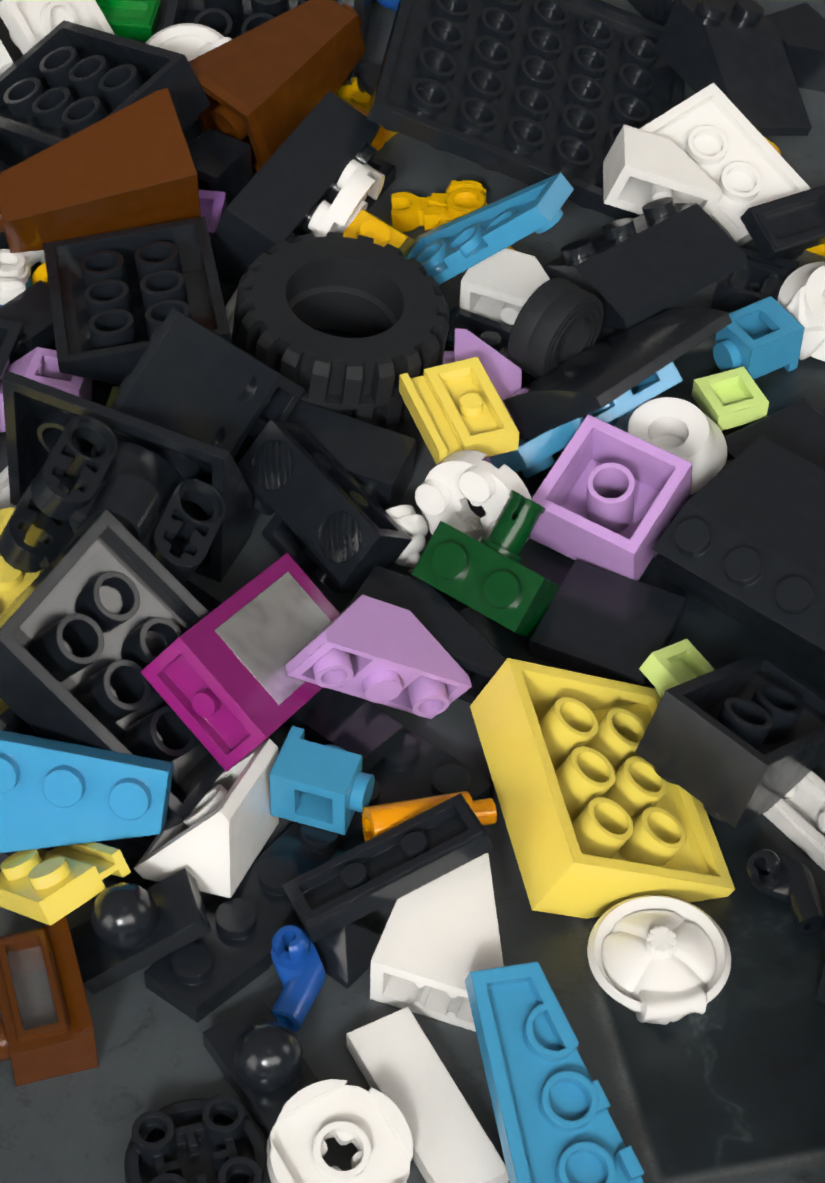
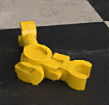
[391,180,516,251]

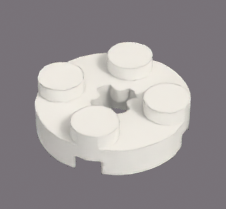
[308,159,385,238]
[415,450,532,542]
[266,1079,413,1183]

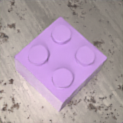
[530,414,692,581]

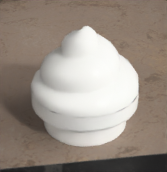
[385,505,429,568]

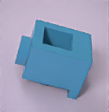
[713,296,805,380]
[269,726,375,835]

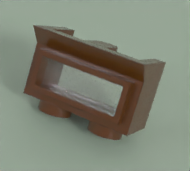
[0,916,99,1087]

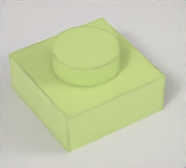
[692,366,769,431]
[639,638,715,698]

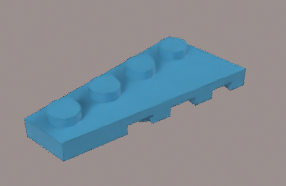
[403,172,574,285]
[465,962,644,1183]

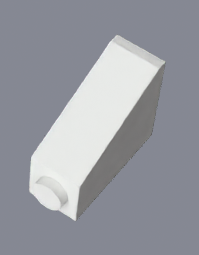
[370,853,504,1032]

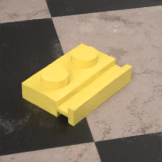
[399,357,520,465]
[0,842,131,926]

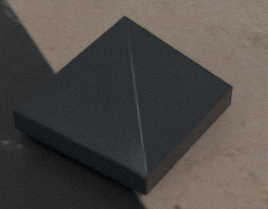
[308,918,382,989]

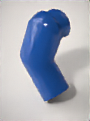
[271,925,325,1032]

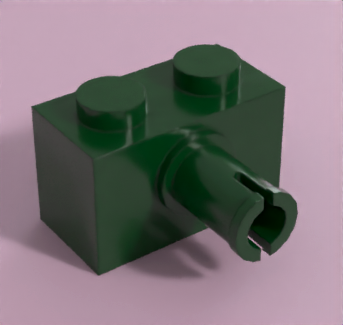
[411,490,560,638]

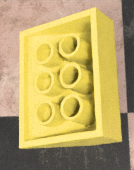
[470,658,735,919]

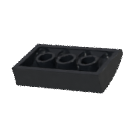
[503,307,732,441]

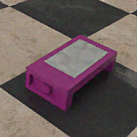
[141,553,340,772]

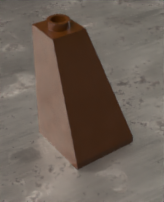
[189,0,366,174]
[0,88,201,253]

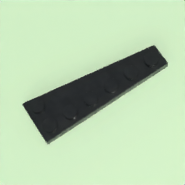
[144,728,494,1023]

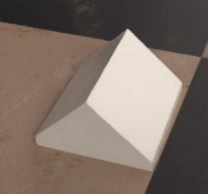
[134,738,279,898]

